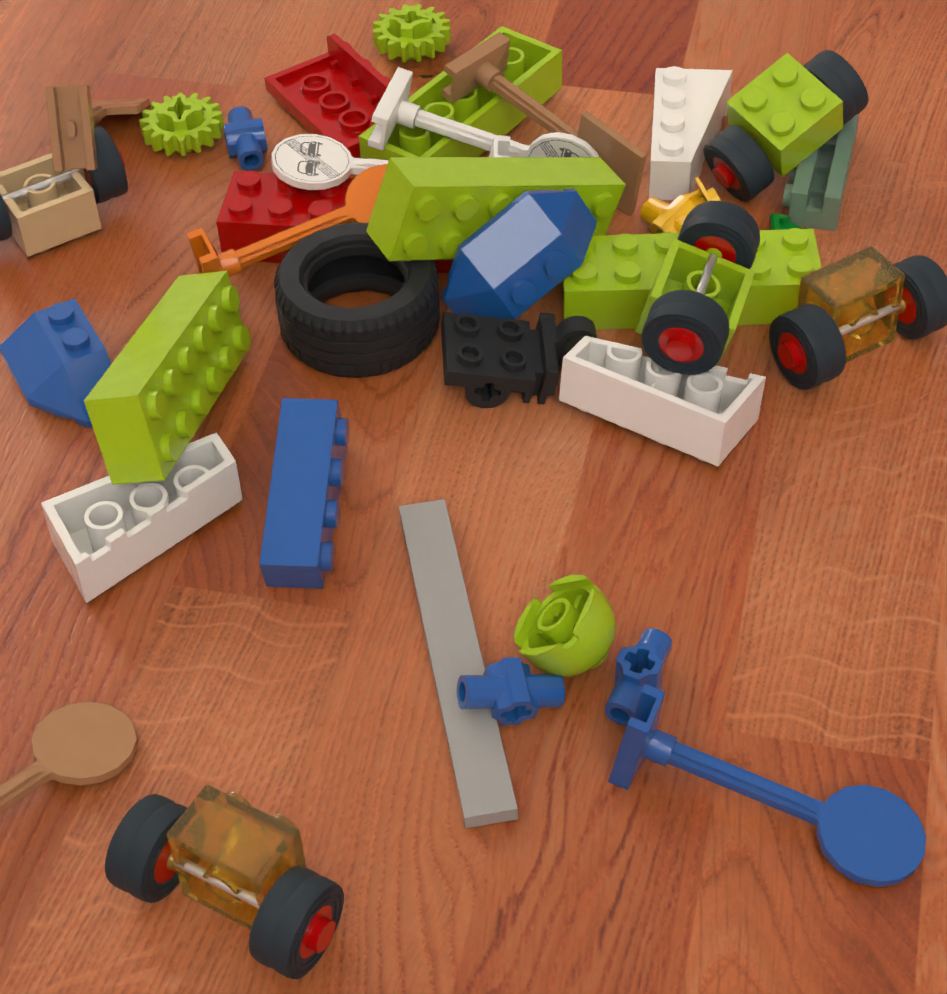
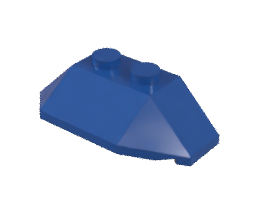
[441,189,597,319]
[0,298,111,428]

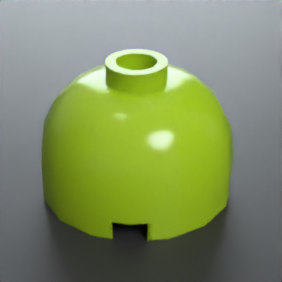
[514,574,617,678]

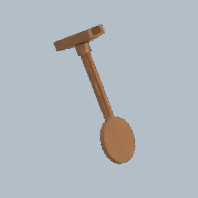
[0,702,137,814]

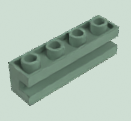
[782,113,860,231]

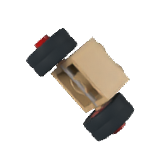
[0,126,128,257]

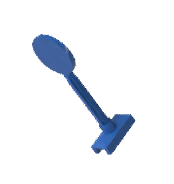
[608,684,926,887]

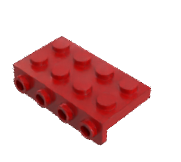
[264,33,410,158]

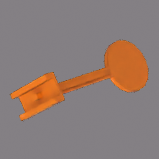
[186,164,388,277]

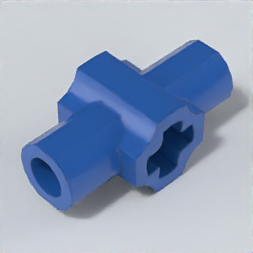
[223,106,268,171]
[605,628,672,726]
[457,657,565,725]

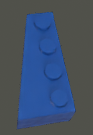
[259,398,349,589]

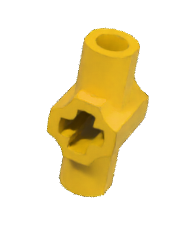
[640,195,695,234]

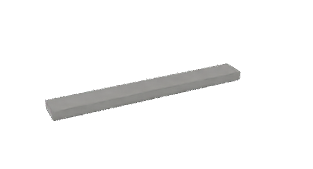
[399,499,518,828]

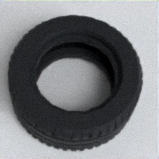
[274,222,440,378]

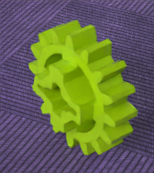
[372,4,451,63]
[139,93,224,156]

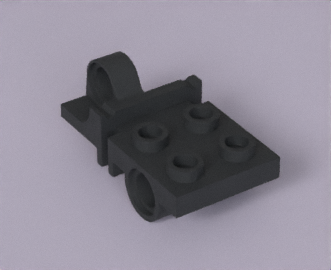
[441,312,597,408]

